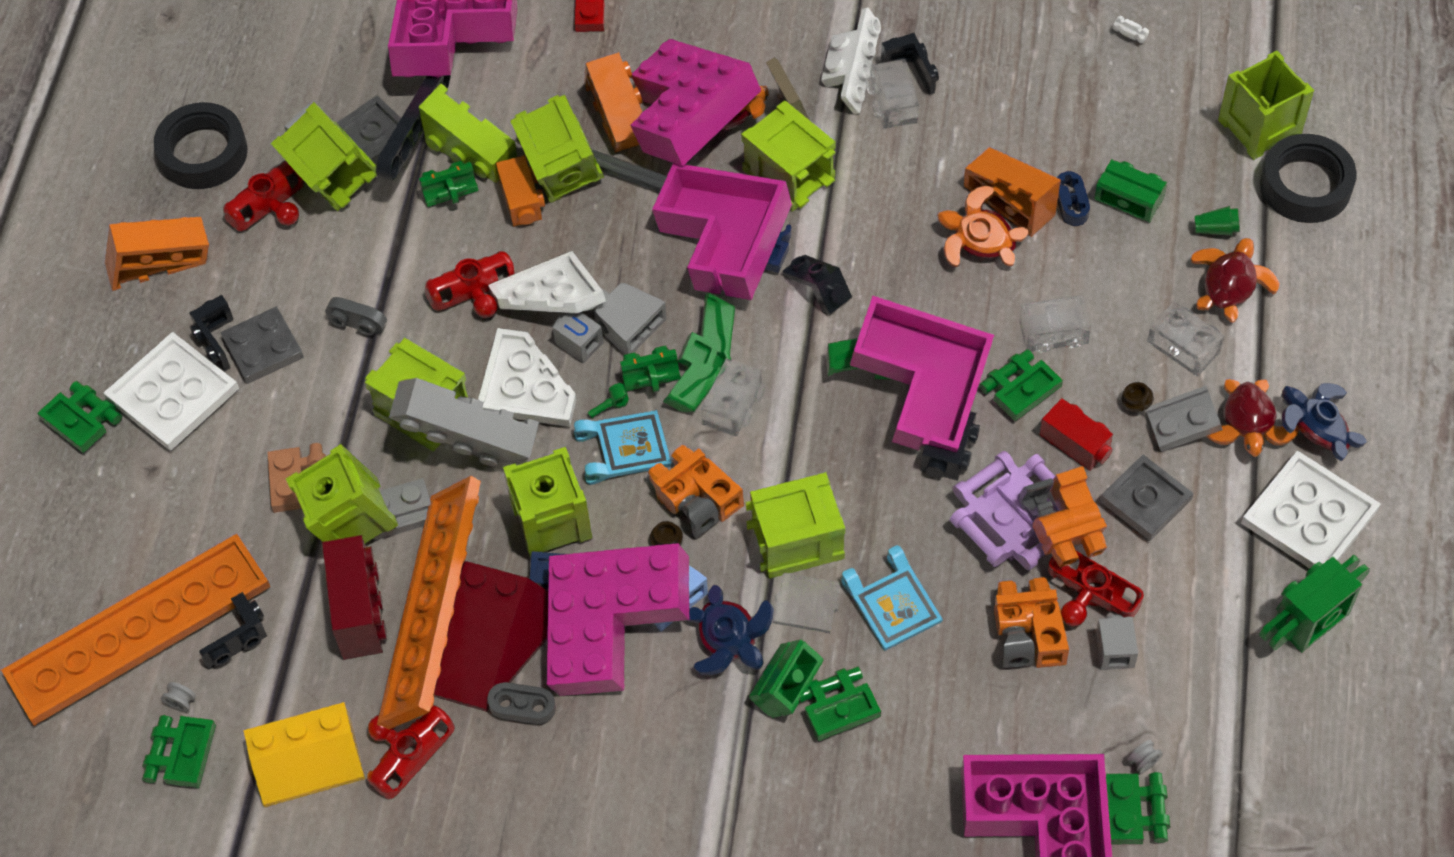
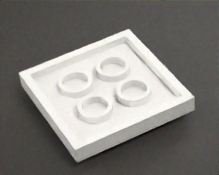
[104,332,239,451]
[1241,451,1381,568]

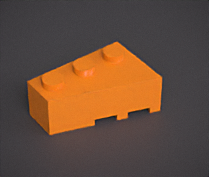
[584,52,642,153]
[964,147,1061,237]
[105,217,209,291]

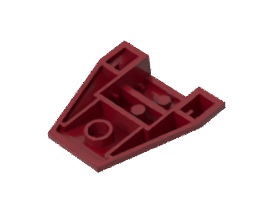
[433,561,549,712]

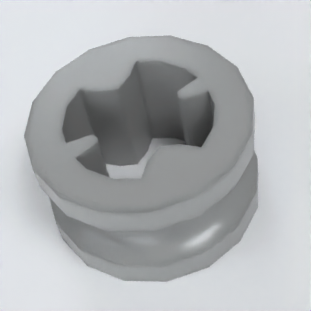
[161,682,196,712]
[1128,740,1163,774]

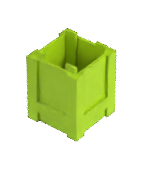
[1218,50,1314,160]
[510,94,605,203]
[741,100,836,212]
[271,102,377,211]
[365,337,468,452]
[286,444,399,543]
[503,447,593,558]
[745,472,846,579]

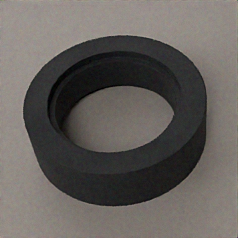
[154,102,248,189]
[1260,134,1357,223]

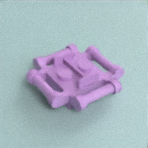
[950,451,1059,570]

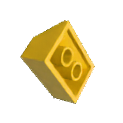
[243,702,365,808]

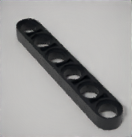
[376,75,451,181]

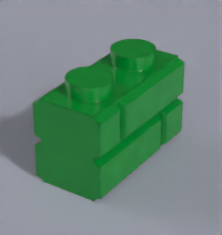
[1094,159,1168,223]
[749,639,824,718]

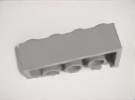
[389,378,539,466]

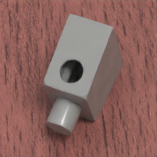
[594,283,667,355]

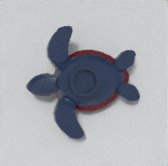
[1281,383,1367,461]
[688,585,774,675]

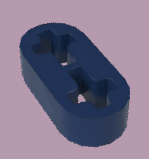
[1057,171,1090,226]

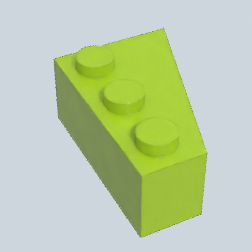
[419,84,517,183]

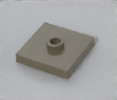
[766,57,810,120]

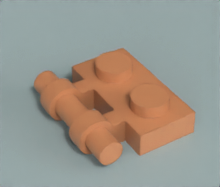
[268,443,326,513]

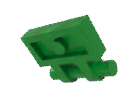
[979,349,1063,421]
[37,381,122,453]
[799,666,881,741]
[142,715,216,788]
[1106,772,1171,845]

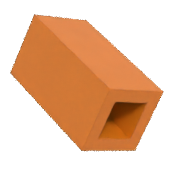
[496,155,545,227]

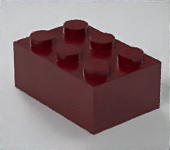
[322,535,387,660]

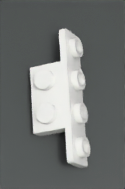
[821,8,881,114]

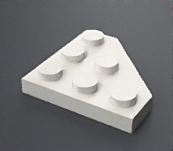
[488,251,606,313]
[478,328,577,427]

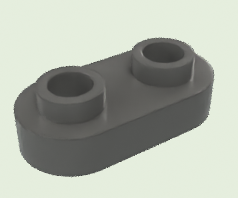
[325,297,387,335]
[488,682,556,724]

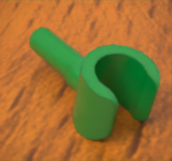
[588,383,629,419]

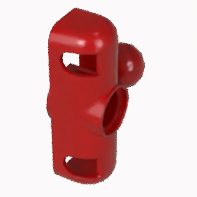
[223,160,305,231]
[425,251,515,318]
[1048,551,1144,627]
[367,705,455,799]

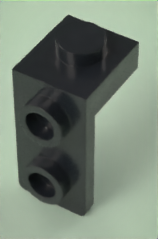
[881,33,939,95]
[782,255,852,314]
[189,295,234,371]
[921,411,980,481]
[199,592,267,669]

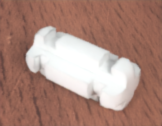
[1113,16,1149,44]

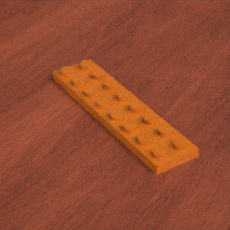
[377,476,481,729]
[1,534,271,726]

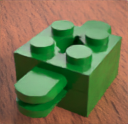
[1259,555,1370,653]

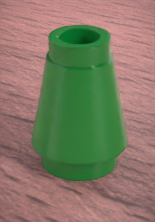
[1194,206,1240,236]

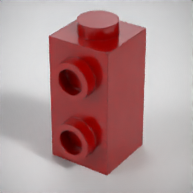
[1039,398,1113,471]

